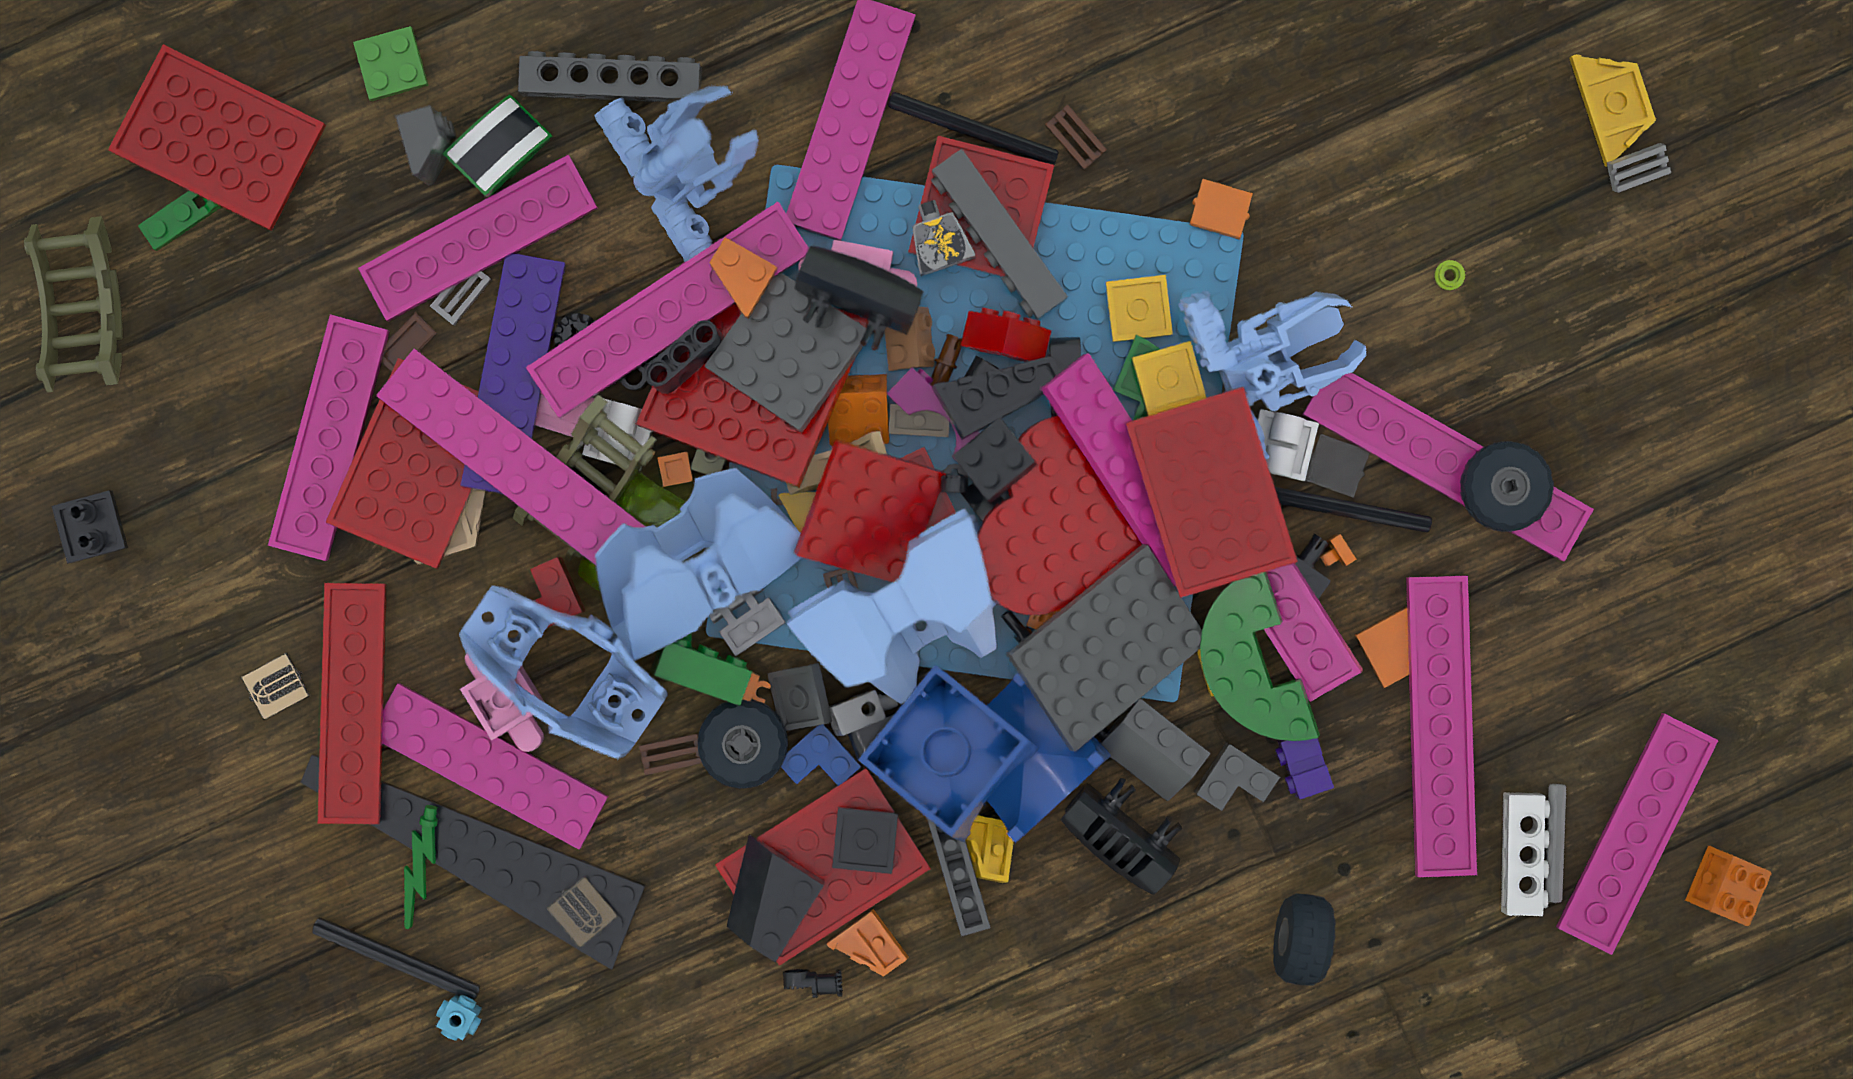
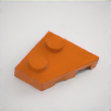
[710,237,778,319]
[827,909,909,977]

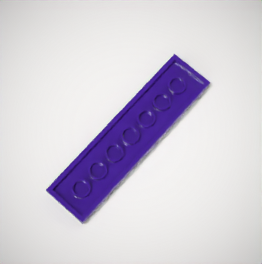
[461,253,566,494]

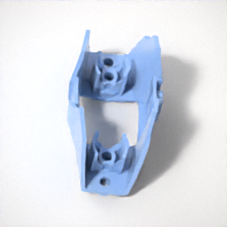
[595,468,802,660]
[787,509,997,704]
[459,585,668,759]

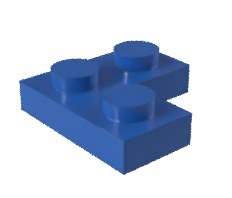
[781,724,861,785]

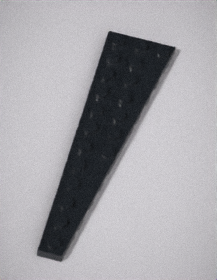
[301,754,646,970]

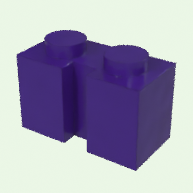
[1275,738,1334,799]

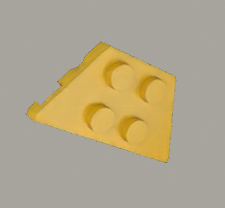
[1569,54,1656,167]

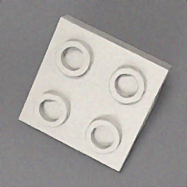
[582,399,652,471]
[1257,409,1319,481]

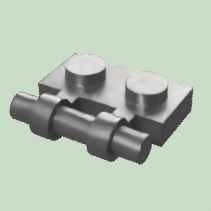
[709,589,786,656]

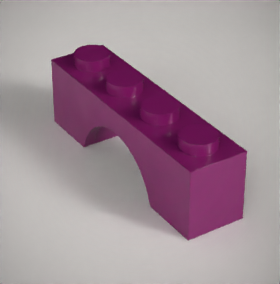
[887,368,980,464]

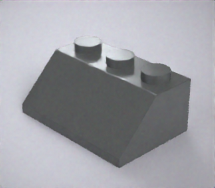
[396,106,456,186]
[1100,698,1211,801]

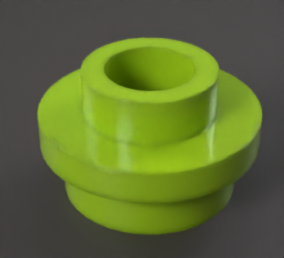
[1434,260,1465,290]

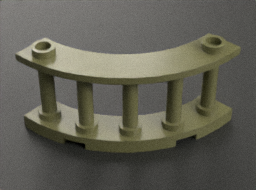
[24,216,123,392]
[513,395,656,563]

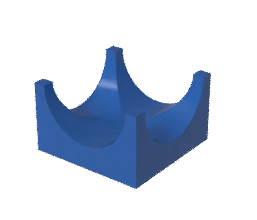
[859,665,1039,842]
[987,673,1111,843]

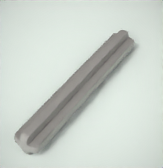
[1545,784,1566,903]

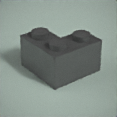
[1193,742,1280,811]

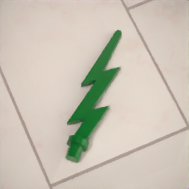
[404,805,438,929]

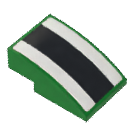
[443,94,553,198]

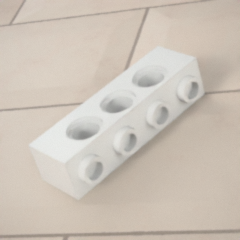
[1501,792,1550,916]

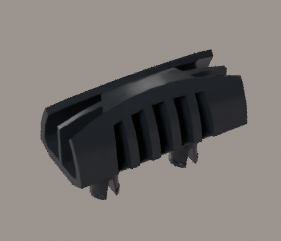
[794,245,924,350]
[1060,778,1182,895]

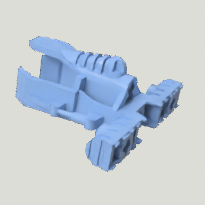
[594,86,758,262]
[1179,291,1366,459]

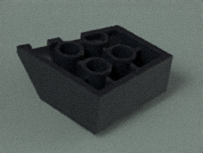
[727,834,825,963]

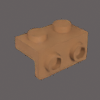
[885,307,935,371]

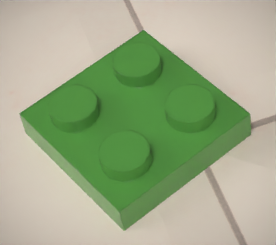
[353,26,429,101]

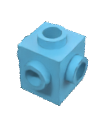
[436,995,482,1041]

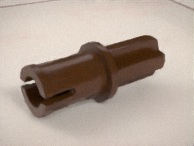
[930,334,962,386]

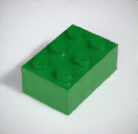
[650,638,752,706]

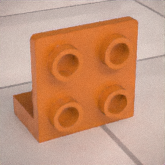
[828,374,889,446]
[1685,845,1771,926]

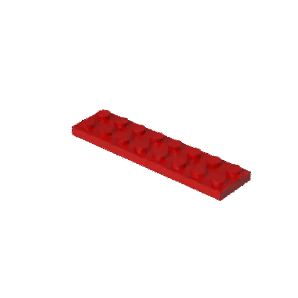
[318,583,386,824]

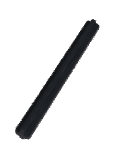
[888,92,1059,165]
[1274,487,1432,532]
[312,918,480,1000]

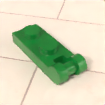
[138,191,221,251]

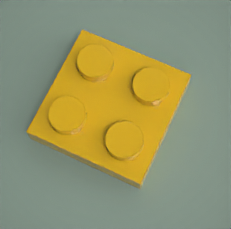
[1105,275,1173,342]
[1132,341,1207,416]

